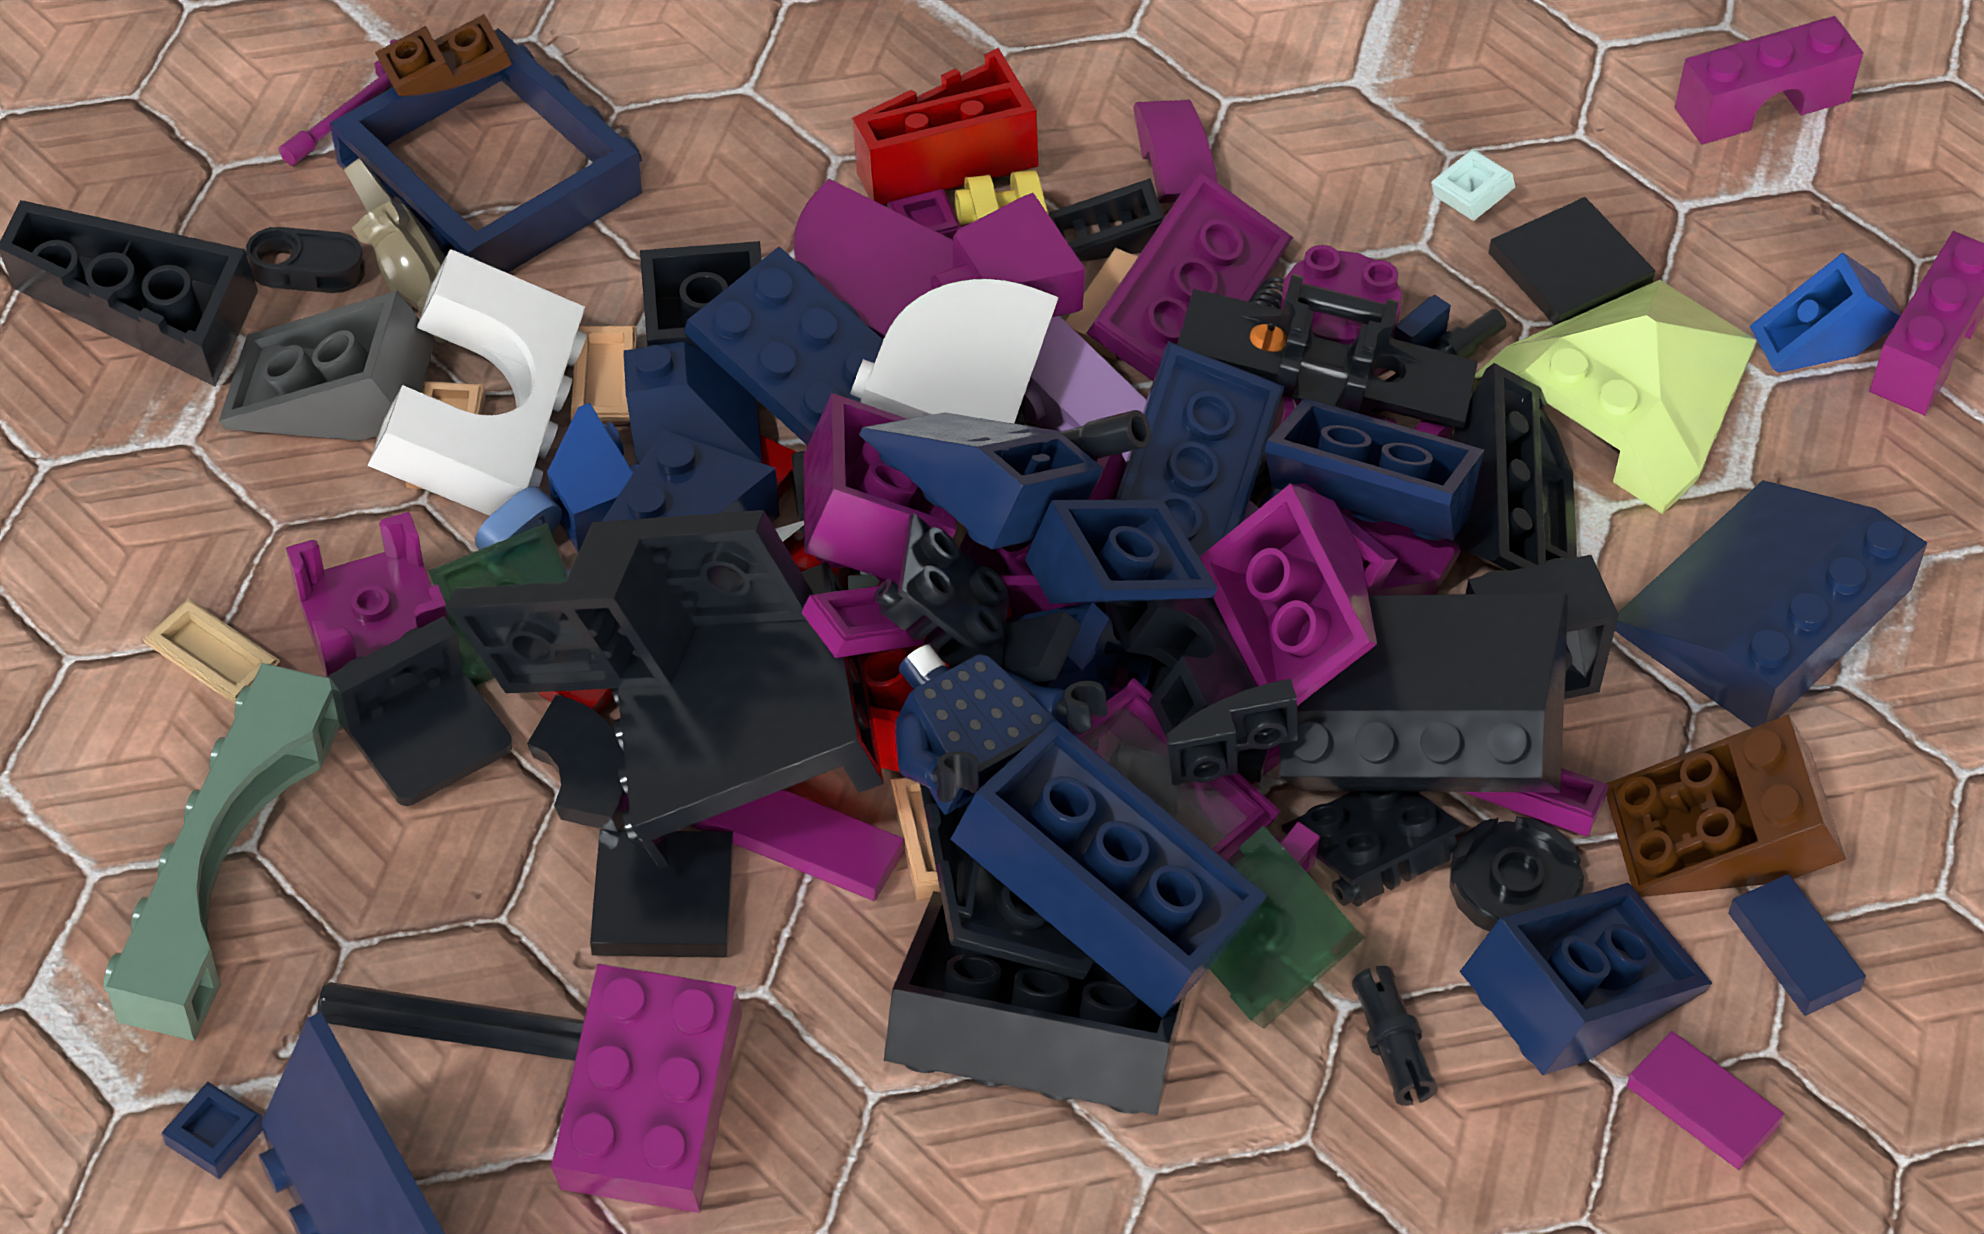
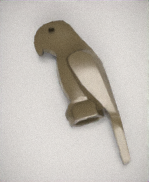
[344,157,449,344]

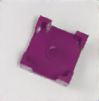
[286,512,449,678]

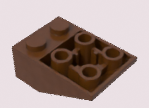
[1606,714,1846,897]

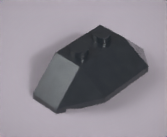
[1451,363,1577,572]

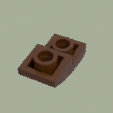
[375,14,512,96]

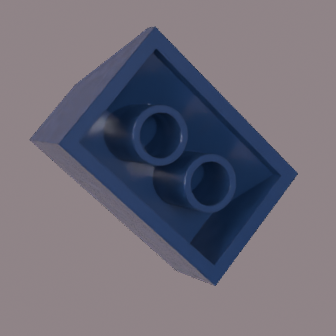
[1265,398,1484,540]

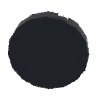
[1449,816,1584,932]

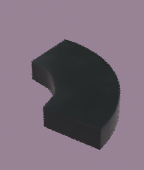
[527,695,629,832]

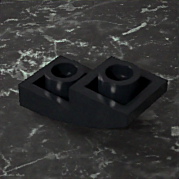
[1166,678,1298,786]

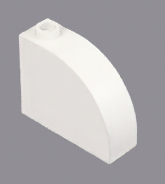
[850,279,1059,424]

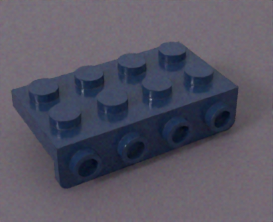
[684,246,883,446]

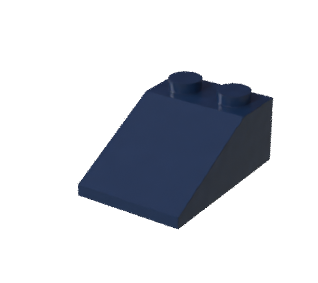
[1459,883,1712,1076]

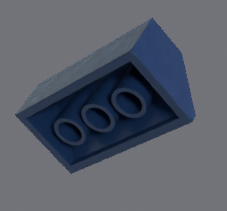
[951,720,1267,1018]

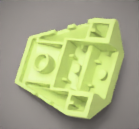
[1472,280,1757,514]

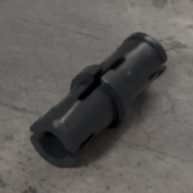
[1351,966,1438,1106]

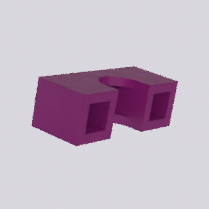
[1674,16,1863,145]
[1869,231,1984,416]

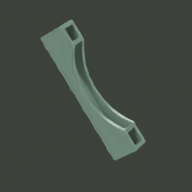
[104,663,341,1041]

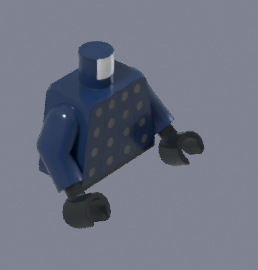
[895,645,1108,815]

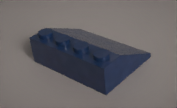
[1615,480,1928,728]
[258,1012,445,1234]

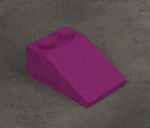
[1199,483,1377,706]

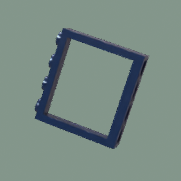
[330,28,642,273]

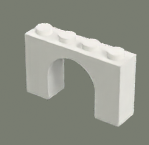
[368,249,587,516]

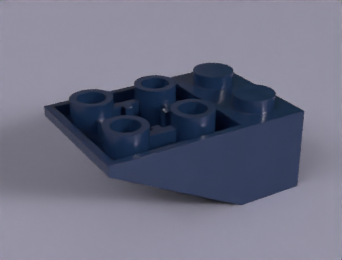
[859,412,1103,550]

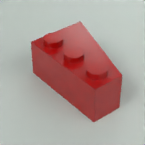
[852,48,1039,205]

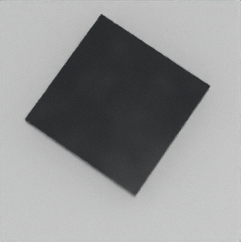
[1488,197,1656,325]
[590,830,734,957]

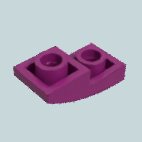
[1133,99,1218,203]

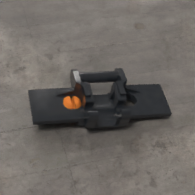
[1177,274,1478,428]

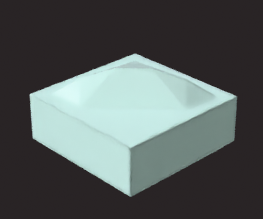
[1431,149,1515,221]

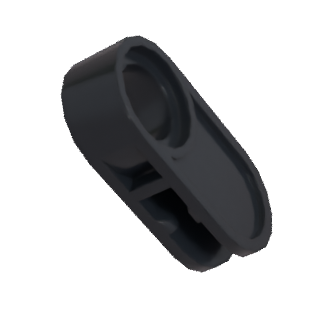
[246,227,365,293]

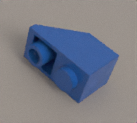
[547,403,639,553]

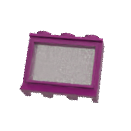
[1069,678,1281,867]

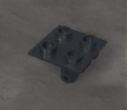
[873,513,1010,668]
[1281,791,1465,907]

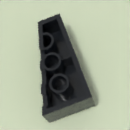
[0,200,258,387]

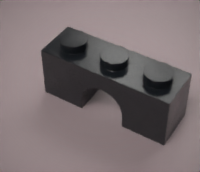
[1104,598,1256,754]

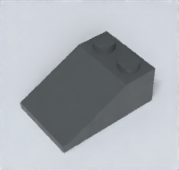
[219,291,436,441]

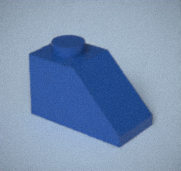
[1750,252,1901,373]

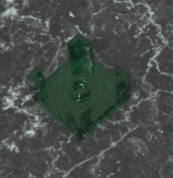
[1209,825,1366,1029]

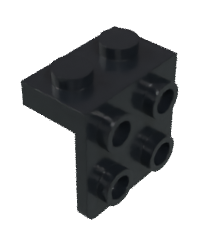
[329,616,512,806]

